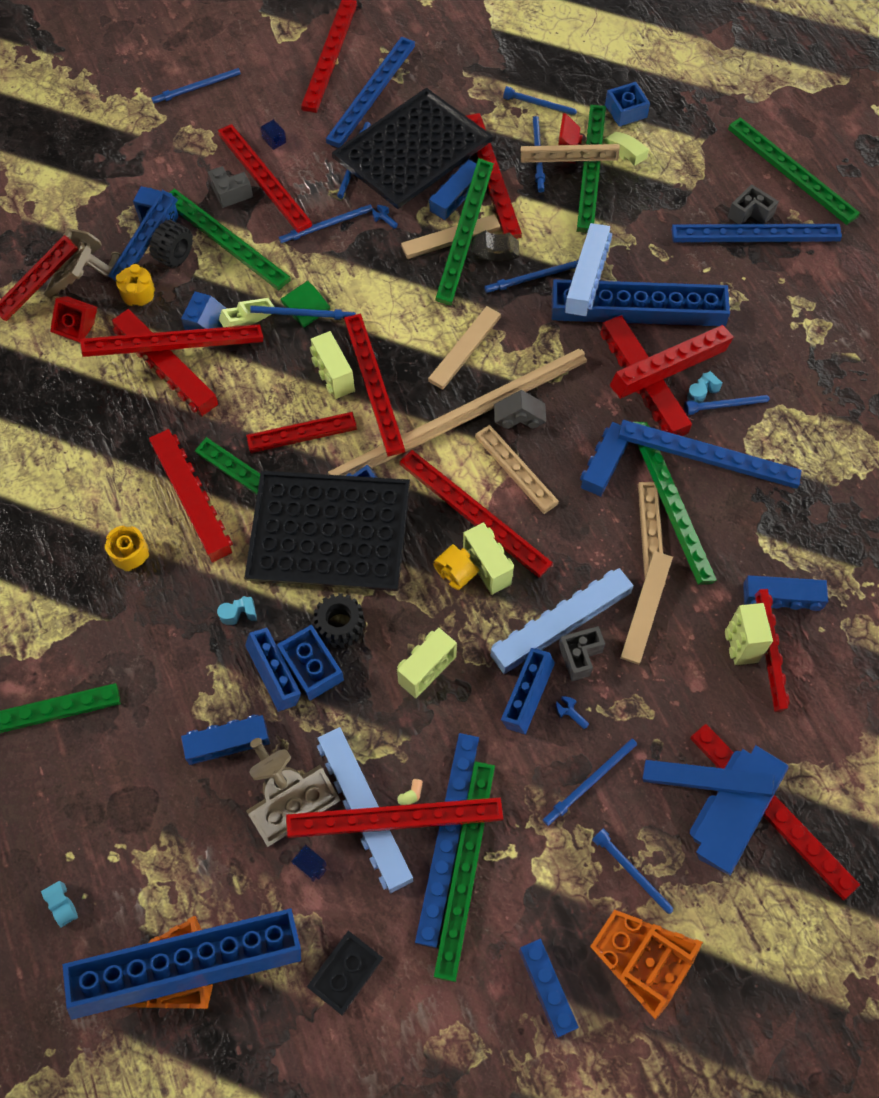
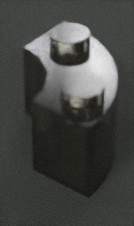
[472,230,519,262]

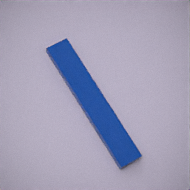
[108,190,178,281]
[643,760,774,797]

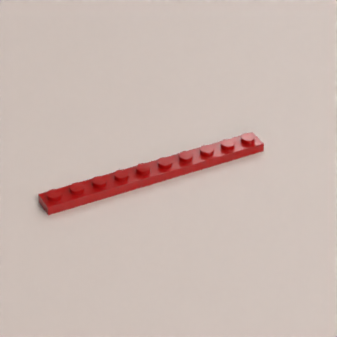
[301,0,357,113]
[465,113,522,241]
[218,124,312,233]
[344,313,405,457]
[80,324,263,357]
[399,450,553,578]
[690,724,860,900]
[286,797,503,838]

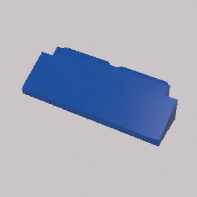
[690,745,789,876]

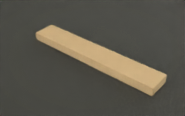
[521,144,620,163]
[401,214,501,259]
[428,306,501,390]
[475,425,559,514]
[638,482,666,587]
[620,551,673,665]

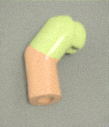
[398,779,423,805]

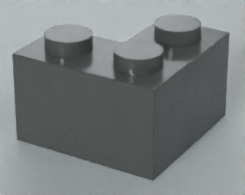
[208,166,253,208]
[728,184,779,224]
[494,390,546,429]
[558,626,605,681]

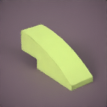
[603,132,649,166]
[219,298,274,327]

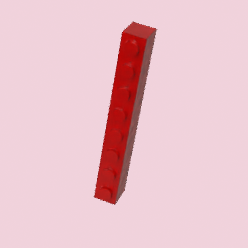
[112,309,218,417]
[600,315,692,436]
[609,325,734,399]
[149,429,233,563]

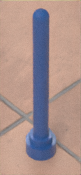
[503,86,577,115]
[684,395,770,415]
[592,828,673,914]

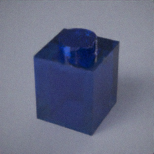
[260,119,286,150]
[291,845,327,882]

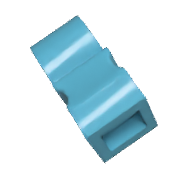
[687,371,722,403]
[217,596,257,625]
[41,881,78,928]

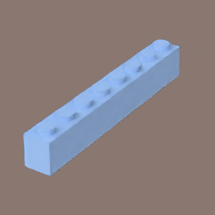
[565,223,613,316]
[490,568,634,674]
[316,727,413,894]

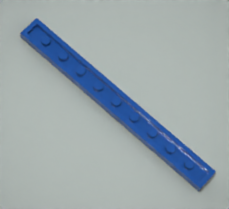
[326,37,415,148]
[671,224,842,242]
[618,420,802,489]
[415,733,479,949]

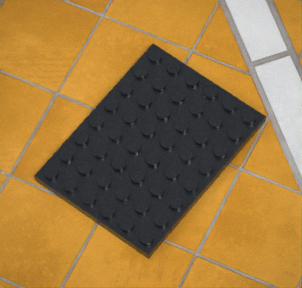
[332,88,493,209]
[244,471,411,591]

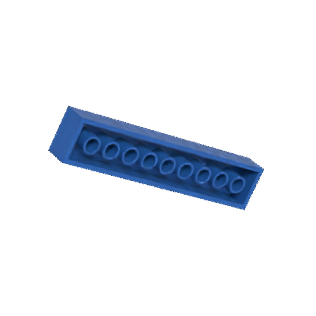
[552,279,730,326]
[62,908,301,1020]

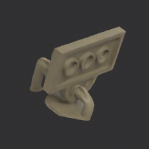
[43,228,121,298]
[246,738,341,847]

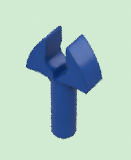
[372,205,398,229]
[556,696,589,729]

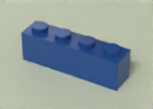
[429,160,476,220]
[580,422,629,497]
[743,575,828,611]
[245,628,301,712]
[501,648,555,735]
[181,714,270,765]
[519,939,579,1039]

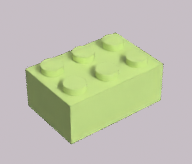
[310,331,355,399]
[463,522,514,595]
[725,603,773,665]
[397,628,457,699]

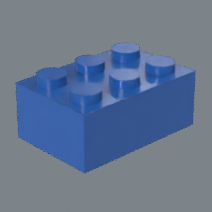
[277,625,344,701]

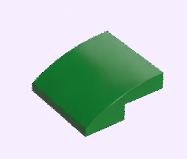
[281,281,330,328]

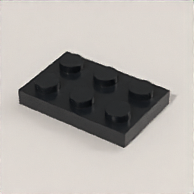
[307,930,384,1016]

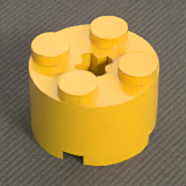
[116,264,155,306]
[105,525,149,571]
[433,544,480,590]

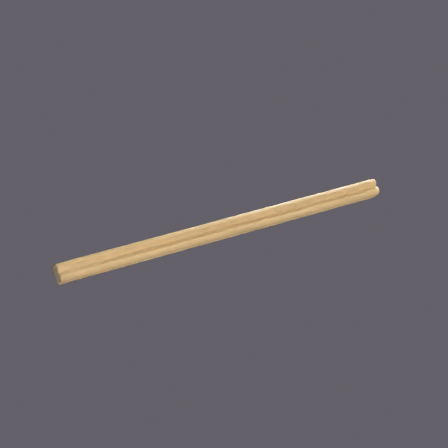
[328,349,587,476]

